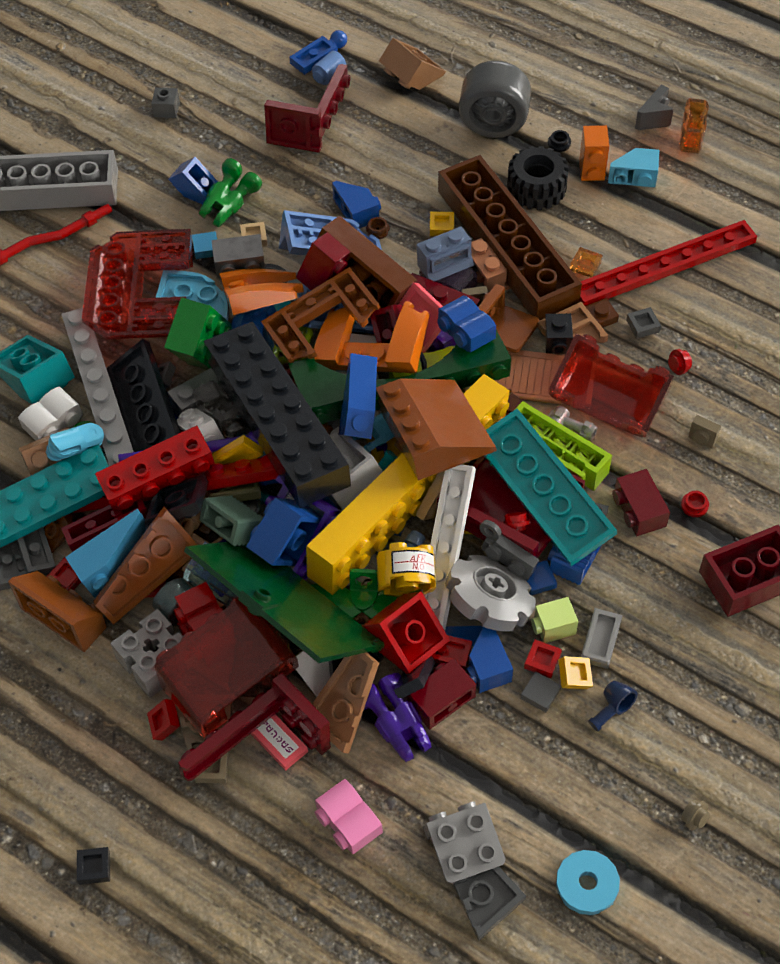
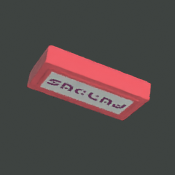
[251,714,308,771]

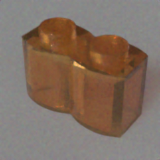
[679,98,709,154]

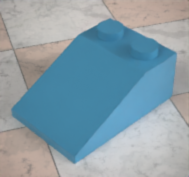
[65,508,147,598]

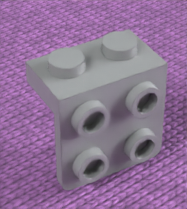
[423,801,505,883]

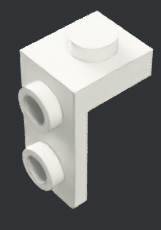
[177,408,224,453]

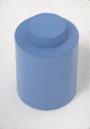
[312,50,346,85]

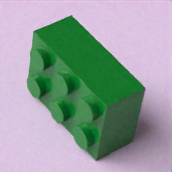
[164,297,232,370]

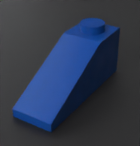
[338,353,377,439]

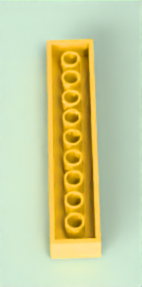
[306,374,510,595]

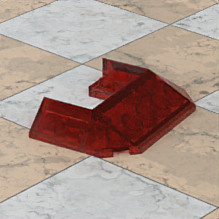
[82,229,193,340]

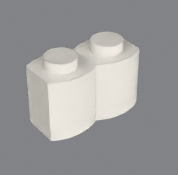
[18,386,83,441]

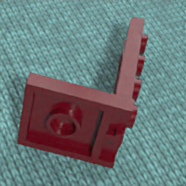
[264,64,351,153]
[178,673,331,781]

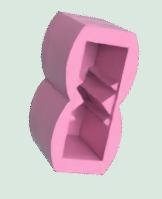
[314,779,383,854]

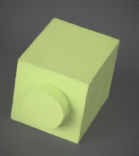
[531,597,578,643]

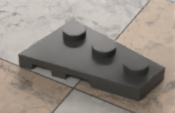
[453,867,526,941]

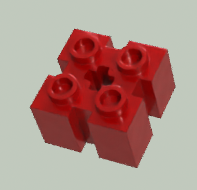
[173,581,238,669]

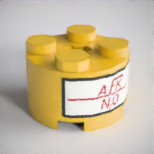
[377,542,436,597]

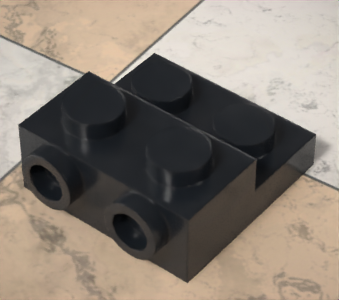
[145,474,209,529]

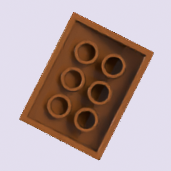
[376,378,497,481]

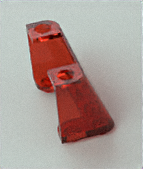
[549,334,674,437]
[155,597,299,738]

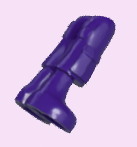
[364,673,432,762]

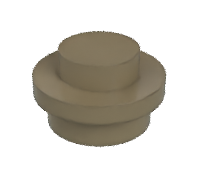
[681,800,710,830]

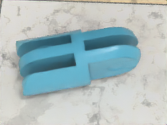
[46,423,104,461]

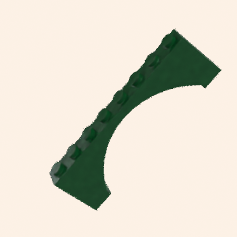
[288,330,511,424]

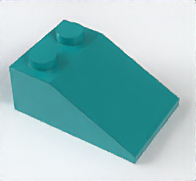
[0,335,75,404]

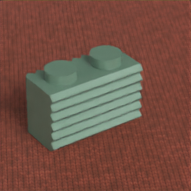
[199,495,263,547]

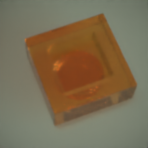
[570,247,603,278]

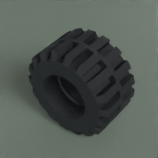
[507,146,569,210]

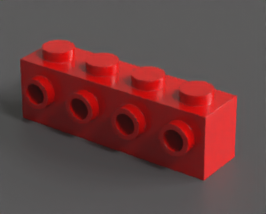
[95,425,215,512]

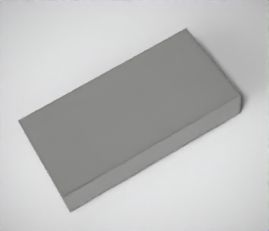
[581,608,623,669]

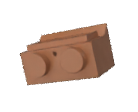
[471,238,510,292]

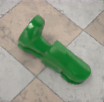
[199,158,262,228]

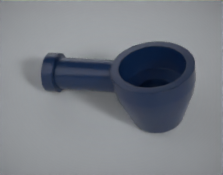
[588,681,638,732]

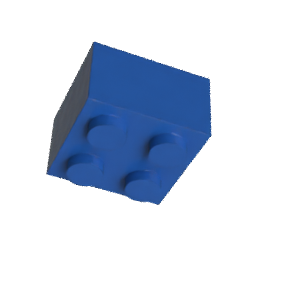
[246,498,322,566]

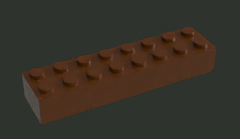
[438,155,582,321]

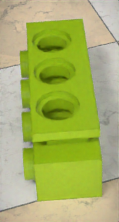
[516,401,612,491]

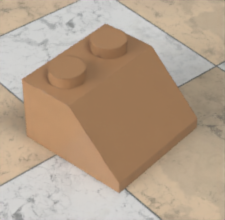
[379,38,446,90]

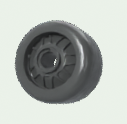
[459,61,531,138]

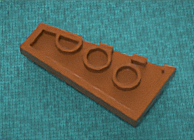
[93,507,197,625]

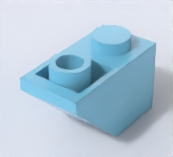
[608,148,660,187]

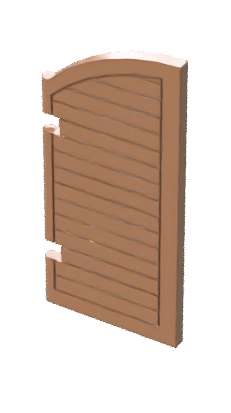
[494,350,596,408]

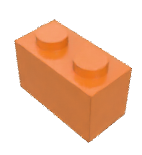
[579,125,609,181]

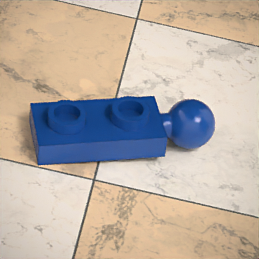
[289,30,347,75]

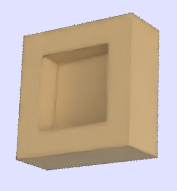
[240,222,268,247]

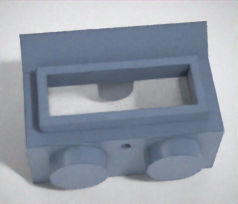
[416,226,475,281]

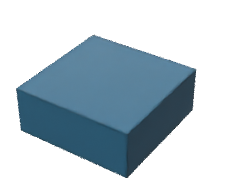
[192,231,217,259]

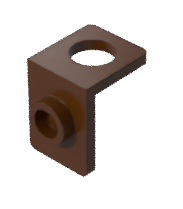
[43,512,85,553]

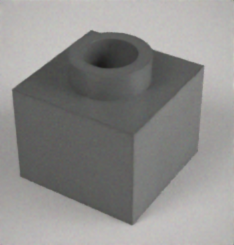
[151,87,180,118]

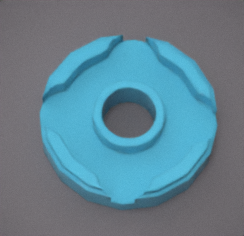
[556,850,620,915]

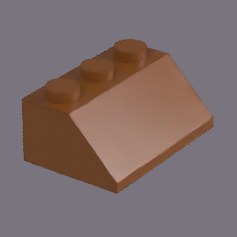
[8,571,107,652]

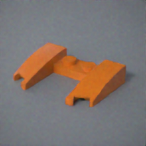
[219,268,304,315]
[314,301,430,373]

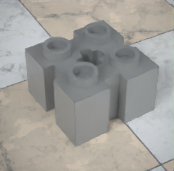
[110,609,197,698]

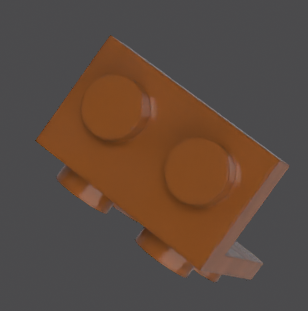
[478,284,539,353]

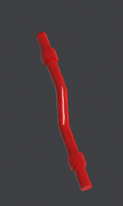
[0,203,112,266]

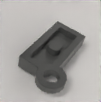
[480,520,539,581]

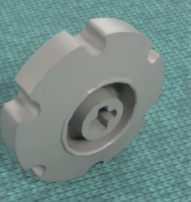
[445,555,536,631]

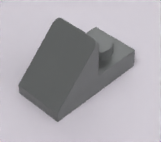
[635,84,673,130]

